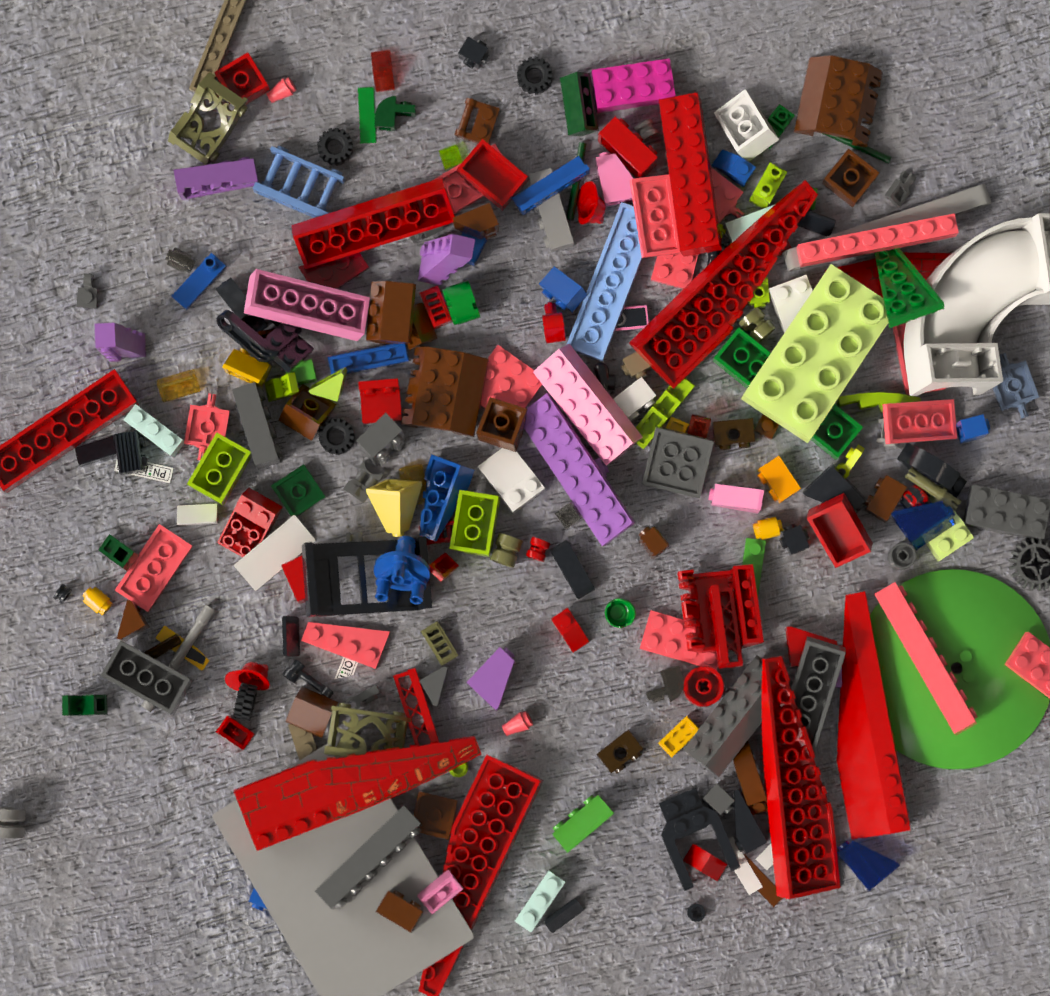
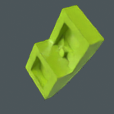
[265,372,299,402]

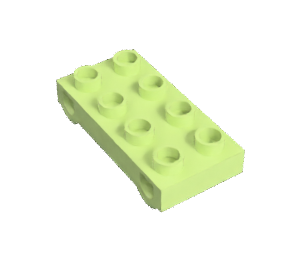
[741,264,888,443]

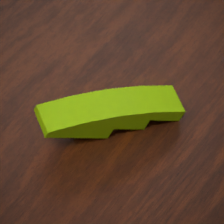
[636,377,695,449]
[837,392,921,413]

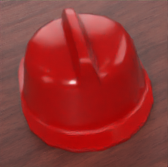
[577,181,606,224]
[224,662,270,691]

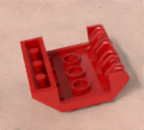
[677,564,764,653]

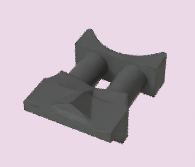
[343,461,384,503]

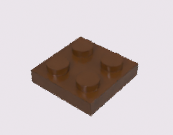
[413,791,458,840]

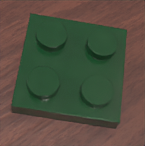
[271,464,326,517]

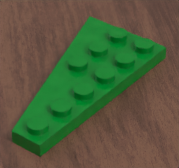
[874,248,944,328]

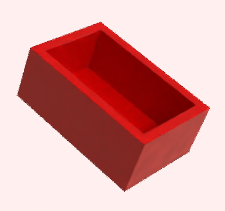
[598,116,658,178]
[457,139,528,211]
[807,493,873,568]

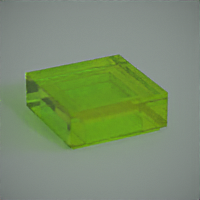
[439,145,463,170]

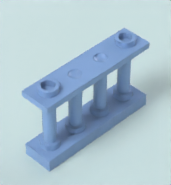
[253,146,345,218]

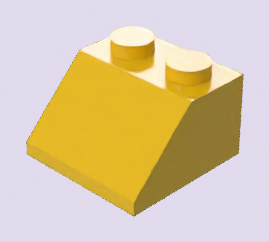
[222,348,272,388]

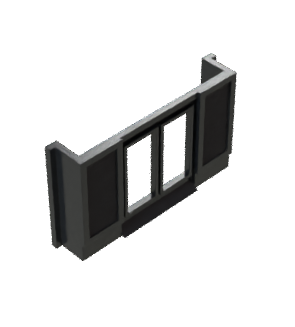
[302,536,432,617]

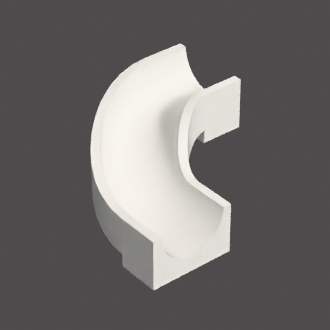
[903,213,1050,396]

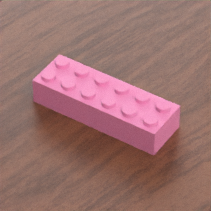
[244,269,370,341]
[533,344,643,466]

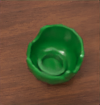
[604,598,636,628]

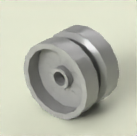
[0,807,26,838]

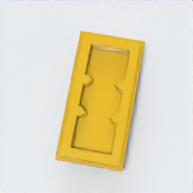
[658,716,699,758]

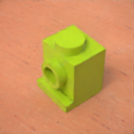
[749,278,770,308]

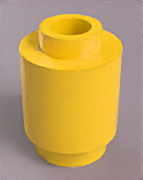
[753,516,783,540]
[83,587,113,616]

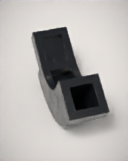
[897,443,967,498]

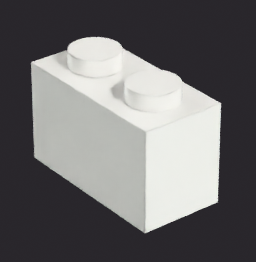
[613,377,656,421]

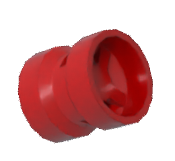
[526,537,550,562]

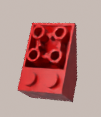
[217,487,283,558]

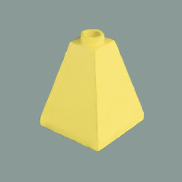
[366,479,422,537]

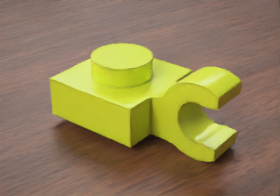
[836,444,865,478]

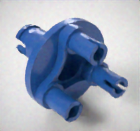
[374,536,430,604]

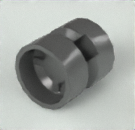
[887,543,916,571]

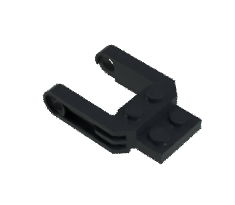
[216,292,314,373]
[658,788,740,891]

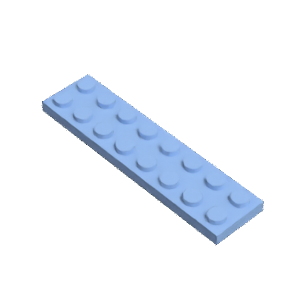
[567,202,643,362]

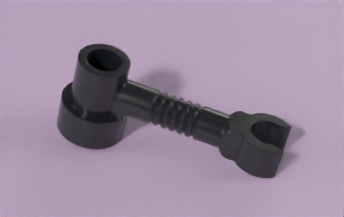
[282,660,334,698]

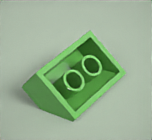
[552,795,614,853]

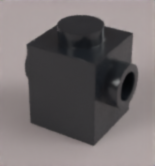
[458,36,490,69]
[779,523,810,556]

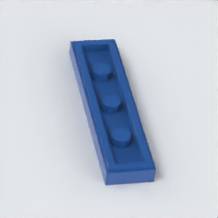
[328,343,409,374]

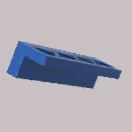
[512,156,590,216]

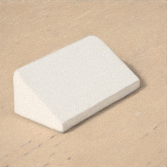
[177,504,218,526]

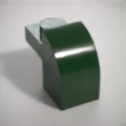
[374,96,416,131]
[98,534,139,571]
[62,695,108,716]

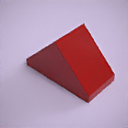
[216,715,255,750]
[683,844,728,881]

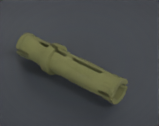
[905,467,961,511]

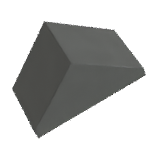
[419,666,448,707]

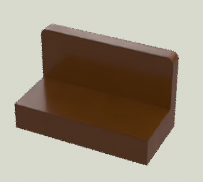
[407,303,437,350]

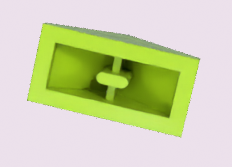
[309,367,347,402]

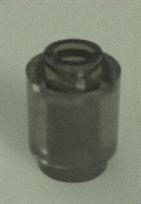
[165,247,196,273]

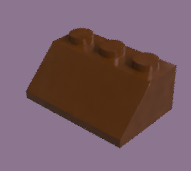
[366,281,416,344]

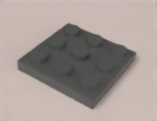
[642,426,714,498]

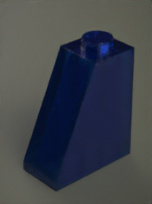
[891,501,956,550]
[837,840,900,891]

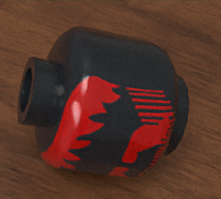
[900,485,931,514]

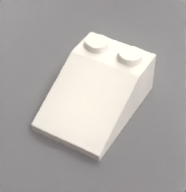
[714,89,779,162]
[769,275,813,333]
[478,448,545,514]

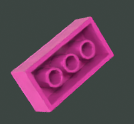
[591,58,676,113]

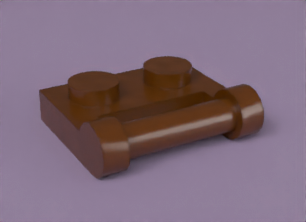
[454,98,500,144]

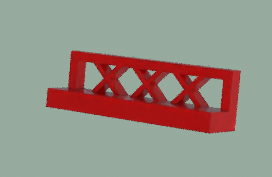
[708,585,743,668]
[393,668,440,746]

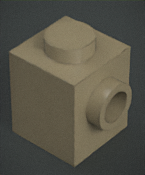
[621,352,652,380]

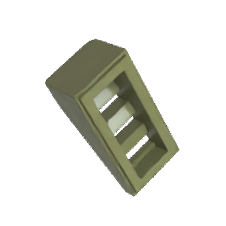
[421,621,459,666]

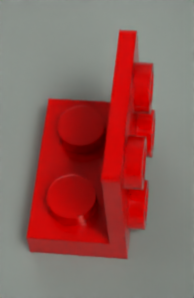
[358,378,402,424]

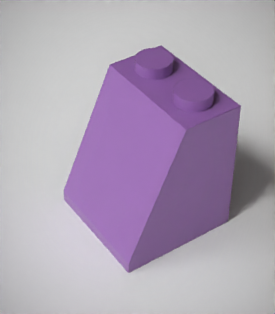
[467,647,515,711]

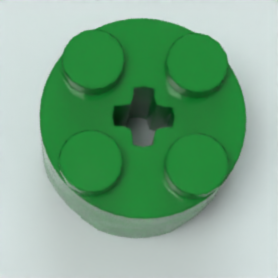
[442,280,481,325]

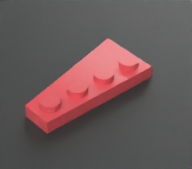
[301,622,390,669]

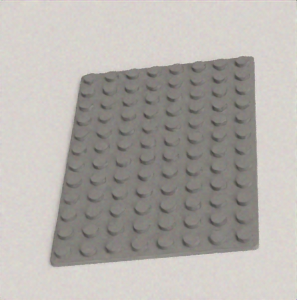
[213,734,474,996]

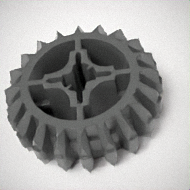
[1008,538,1050,591]

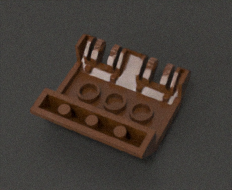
[794,55,883,147]
[401,347,489,437]

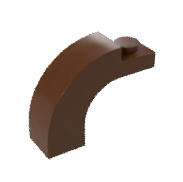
[733,741,768,815]

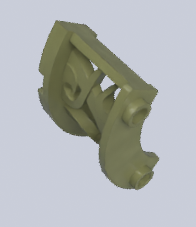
[168,72,248,165]
[324,703,411,757]

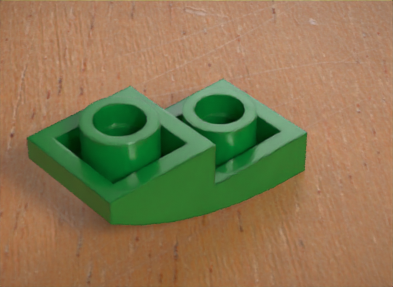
[767,104,795,149]

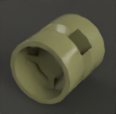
[738,307,776,343]
[490,533,523,568]

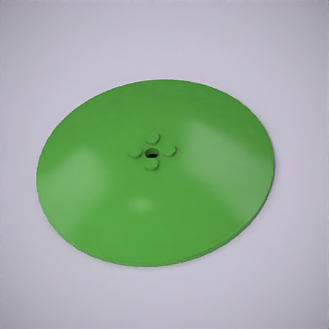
[870,569,1050,769]

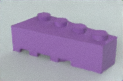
[174,157,259,200]
[418,234,475,286]
[94,323,146,362]

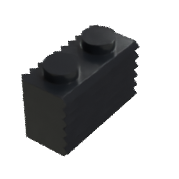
[114,431,148,475]

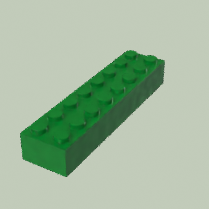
[713,327,863,460]

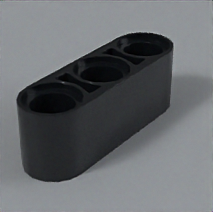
[549,540,595,599]

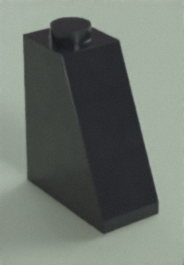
[215,278,268,332]
[803,463,865,513]

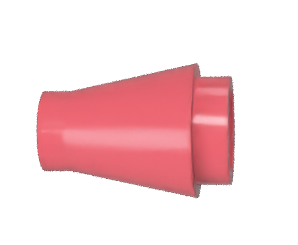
[266,77,297,103]
[502,711,533,736]

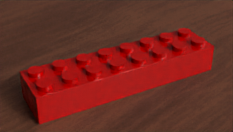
[659,92,722,257]
[292,177,455,269]
[0,369,139,493]

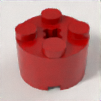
[683,666,724,707]

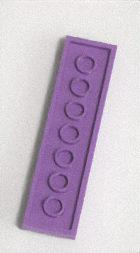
[524,393,635,546]

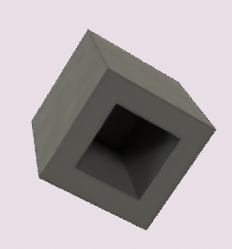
[703,784,734,815]

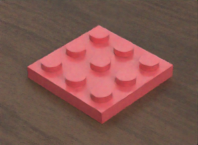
[480,345,542,408]

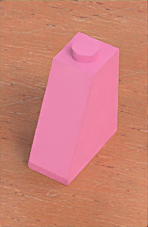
[596,152,633,207]
[708,484,764,514]

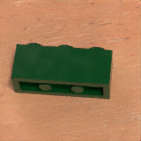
[560,72,599,136]

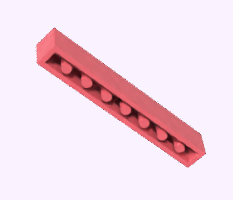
[796,213,959,267]
[874,582,978,735]

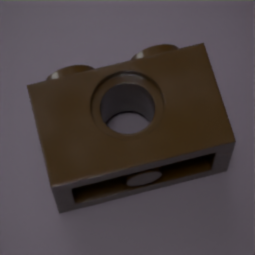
[712,418,755,450]
[596,730,643,774]

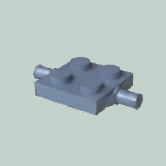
[993,353,1039,419]

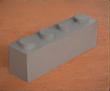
[526,168,574,253]

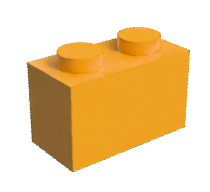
[757,456,801,503]

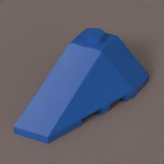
[419,454,475,541]

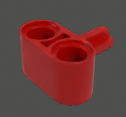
[542,302,566,344]

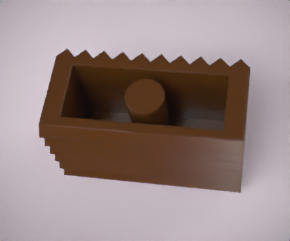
[639,526,669,559]

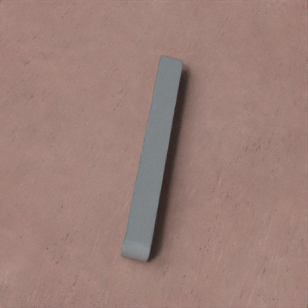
[782,184,992,272]

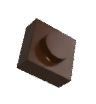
[754,414,779,440]

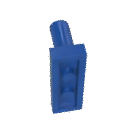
[172,253,226,310]

